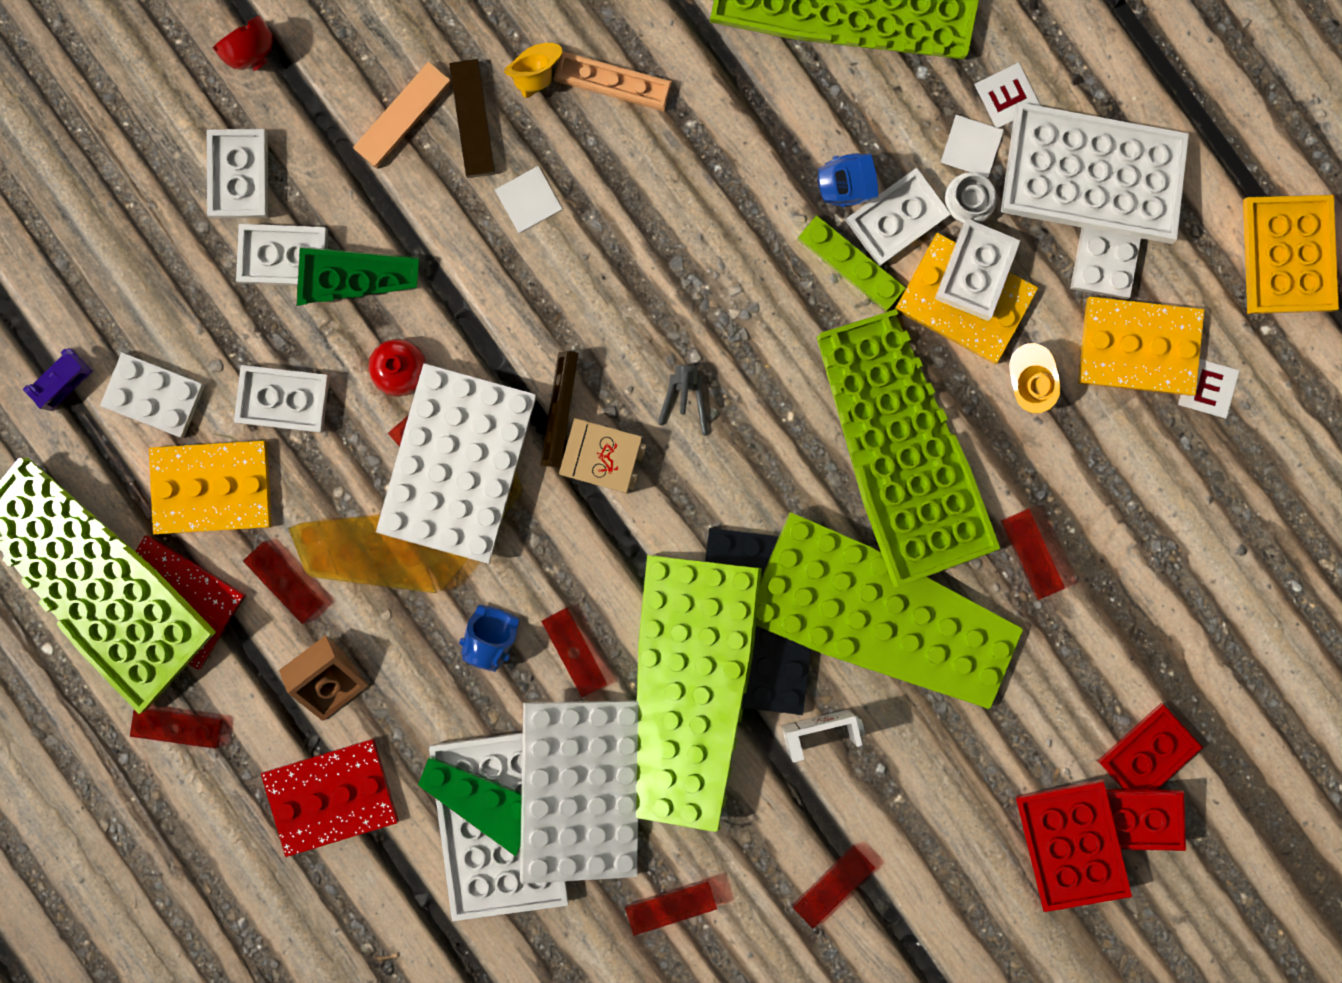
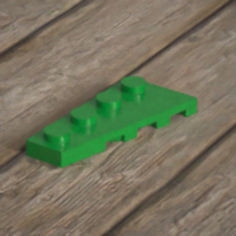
[296,246,419,306]
[418,756,522,857]

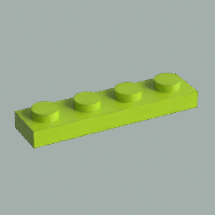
[797,215,905,312]

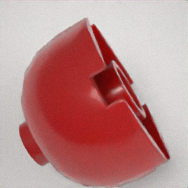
[212,15,273,72]
[368,339,427,397]

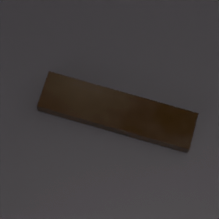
[449,59,495,178]
[541,351,579,468]

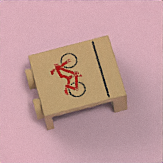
[559,418,646,494]

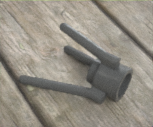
[658,365,708,436]

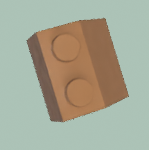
[279,635,369,721]

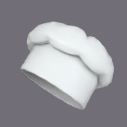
[945,173,997,223]

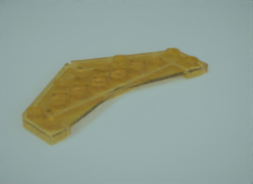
[288,470,523,593]

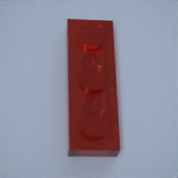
[1000,508,1065,600]
[792,845,875,929]
[625,879,717,936]

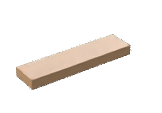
[554,51,672,112]
[353,61,451,168]

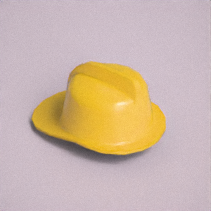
[504,43,562,98]
[1009,343,1061,413]

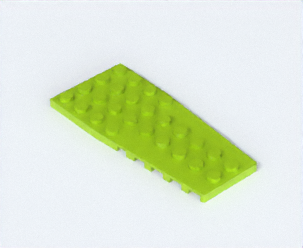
[710,0,979,60]
[816,309,1001,588]
[0,457,216,714]
[756,512,1023,709]
[636,555,762,832]

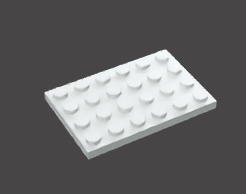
[1001,102,1189,244]
[376,363,537,564]
[520,700,638,884]
[429,732,569,921]

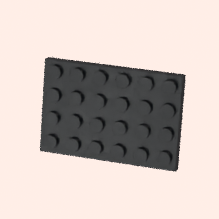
[705,528,811,715]

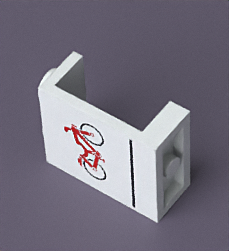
[781,709,865,762]

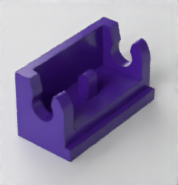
[23,348,93,411]

